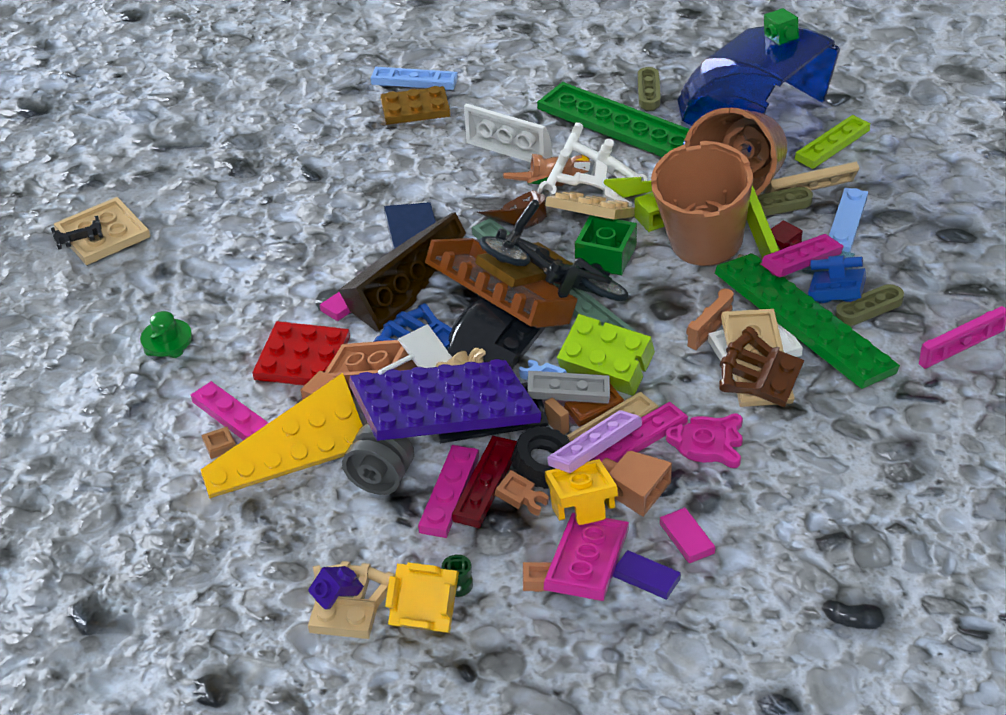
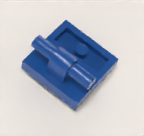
[808,255,866,303]

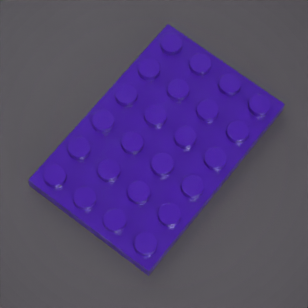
[349,359,541,441]

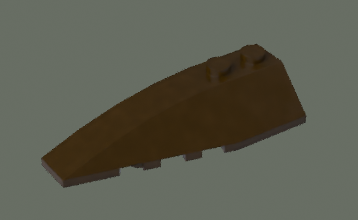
[339,212,466,332]

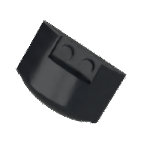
[447,297,546,369]

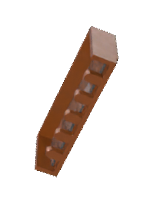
[425,238,578,328]

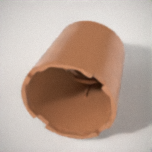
[684,108,787,196]
[651,141,753,266]

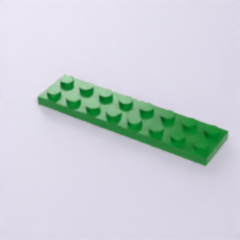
[537,82,689,157]
[714,253,900,389]

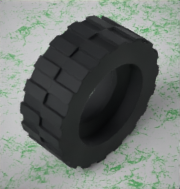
[511,426,571,489]

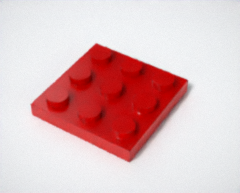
[252,321,350,386]

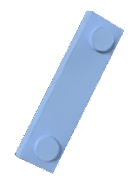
[370,67,458,91]
[829,188,868,255]

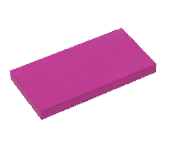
[544,512,629,601]

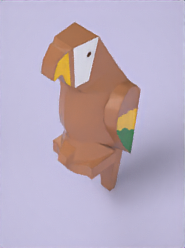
[503,154,590,186]

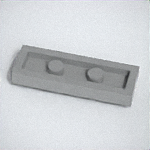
[527,371,610,404]

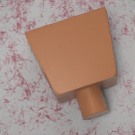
[602,451,672,517]

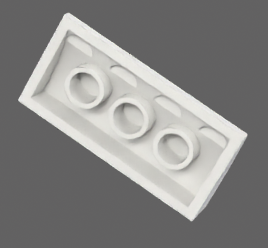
[464,104,553,162]

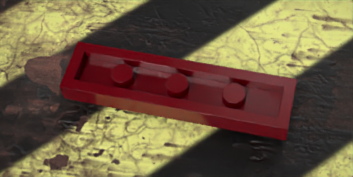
[452,435,517,528]

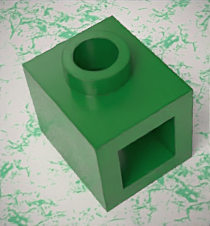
[764,8,799,45]

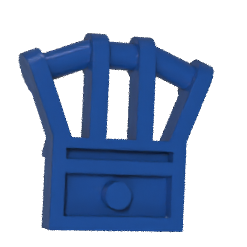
[373,303,452,350]

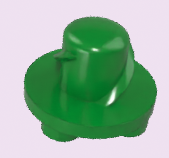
[140,311,192,358]

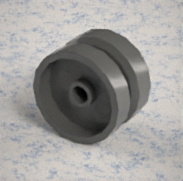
[342,424,414,495]

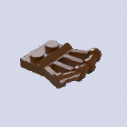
[719,327,804,408]

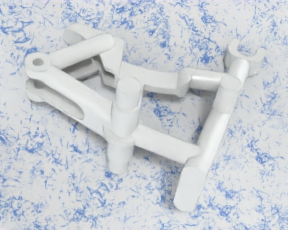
[537,123,647,207]

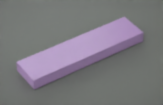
[547,410,642,473]

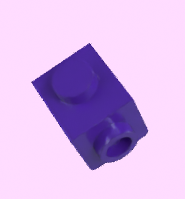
[308,566,364,609]

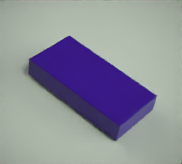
[613,550,681,600]

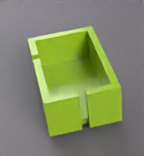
[557,314,655,396]

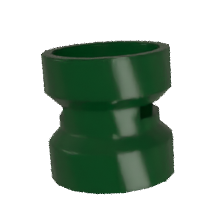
[441,554,473,597]

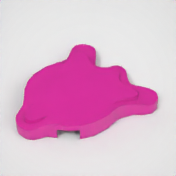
[666,413,743,468]

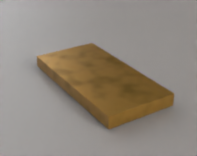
[475,242,573,288]

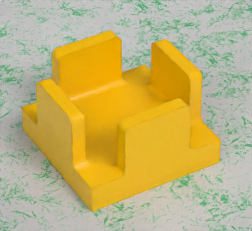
[545,459,618,525]
[385,562,459,633]

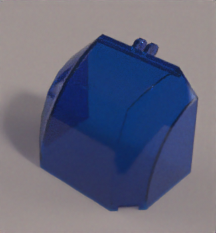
[677,26,840,152]

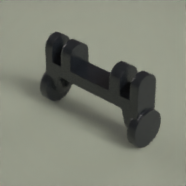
[51,215,103,250]

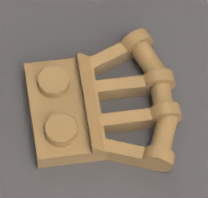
[308,561,395,639]

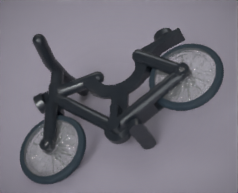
[479,200,628,301]

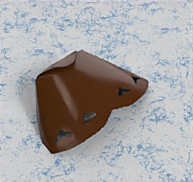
[477,190,547,229]

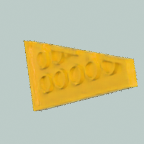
[201,373,363,499]

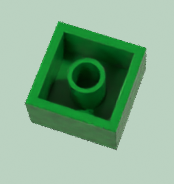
[575,215,637,275]

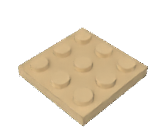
[545,191,635,220]
[54,197,150,265]

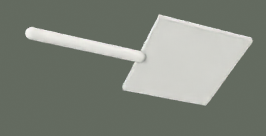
[378,324,452,375]

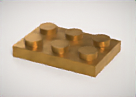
[381,86,450,125]

